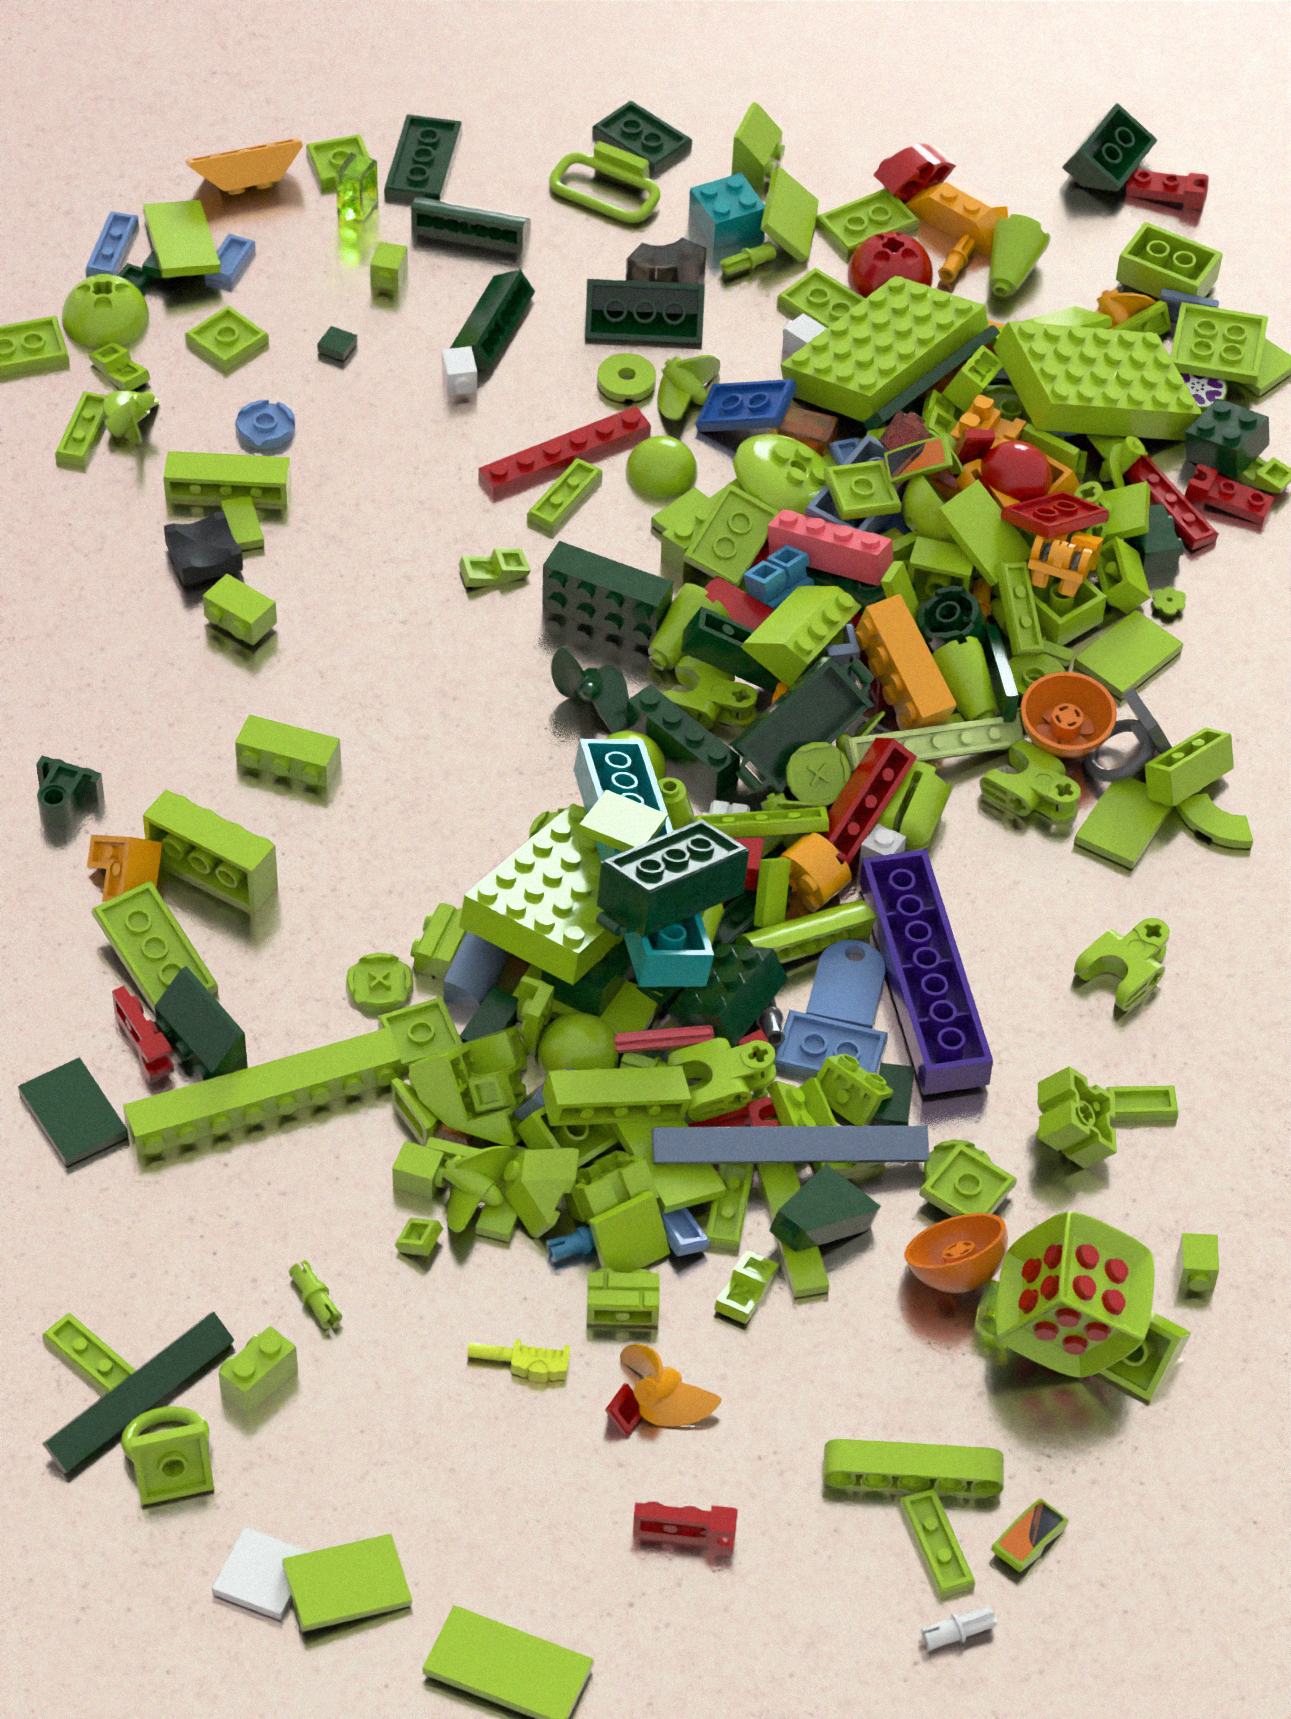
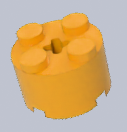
[778,832,852,912]

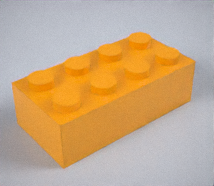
[855,594,957,731]

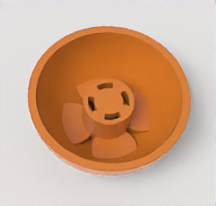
[1021,672,1117,758]
[904,1213,1008,1294]

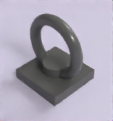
[1083,688,1172,782]

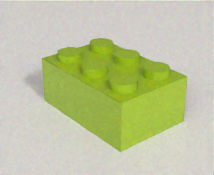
[1115,221,1223,299]

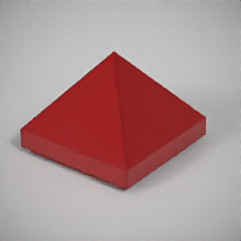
[605,1383,642,1436]

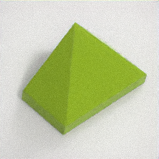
[391,1078,441,1147]

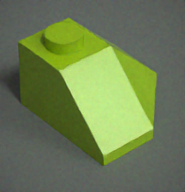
[504,1148,579,1238]

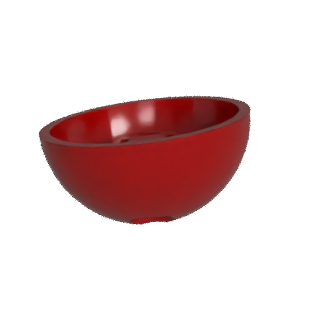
[847,232,933,298]

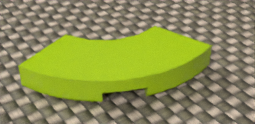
[1176,793,1254,848]

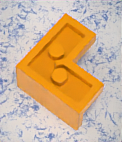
[87,835,163,902]

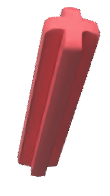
[614,1025,715,1053]

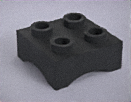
[164,511,243,586]

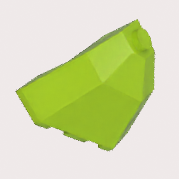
[408,1025,527,1146]

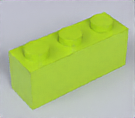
[235,714,341,787]
[1145,727,1234,807]

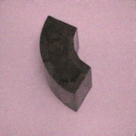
[626,237,707,284]

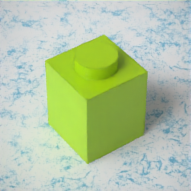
[370,241,408,291]
[392,1141,447,1199]
[1178,1233,1219,1291]

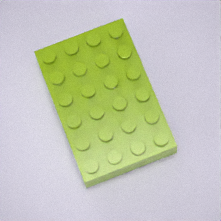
[780,276,989,422]
[993,321,1202,440]
[459,803,624,985]

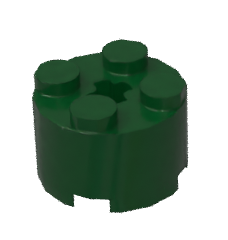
[917,586,987,653]

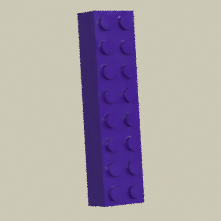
[859,849,993,1095]

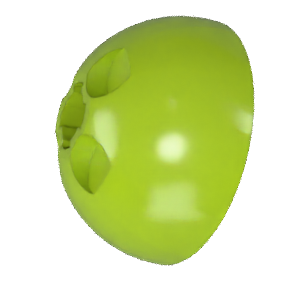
[62,274,150,349]
[902,474,958,545]

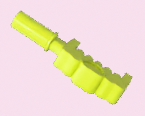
[467,1339,570,1383]

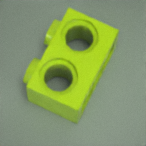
[942,345,1003,412]

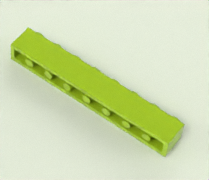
[123,1028,402,1157]

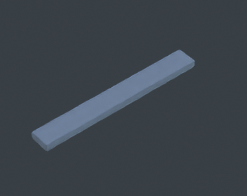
[651,1125,930,1165]

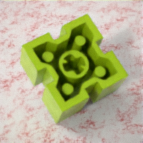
[1036,1066,1117,1169]
[564,1150,660,1224]

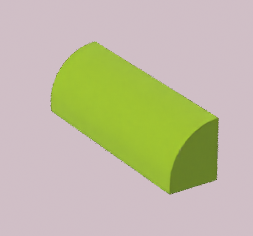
[735,900,876,964]

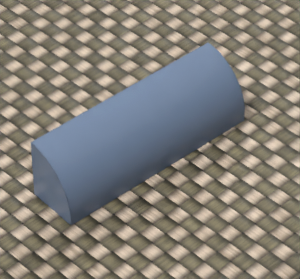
[443,931,510,1011]

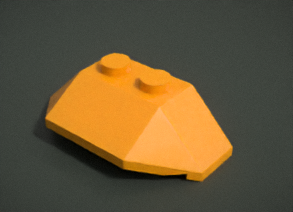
[185,138,303,195]
[904,180,1009,258]

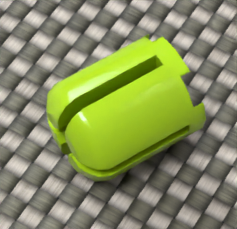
[871,760,953,852]

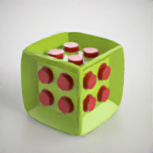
[996,1211,1155,1378]

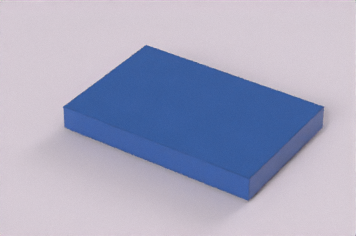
[695,379,797,432]

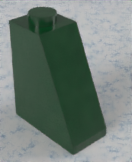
[769,1164,881,1252]

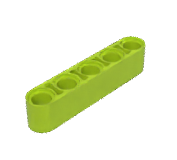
[823,1439,1004,1496]

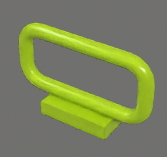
[549,141,661,223]

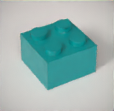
[689,173,765,249]

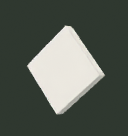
[212,1527,311,1620]

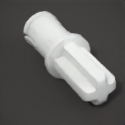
[920,1606,997,1651]

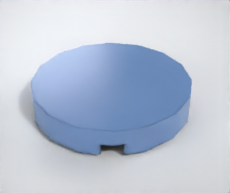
[235,400,296,450]

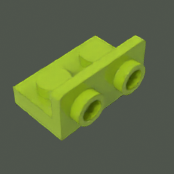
[516,976,554,1056]
[816,1054,894,1126]
[767,1077,838,1126]

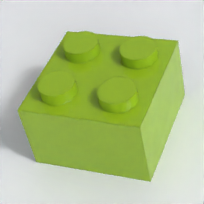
[908,536,976,605]

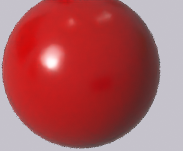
[978,440,1052,502]

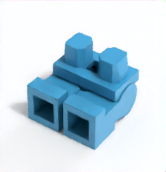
[743,544,815,610]

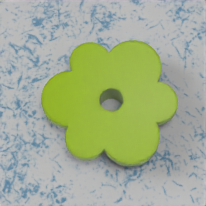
[1152,586,1187,615]

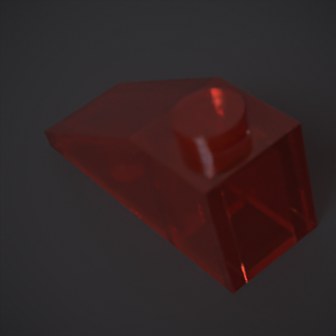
[878,410,963,494]

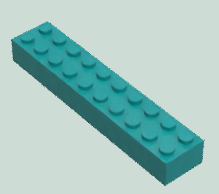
[573,739,714,987]

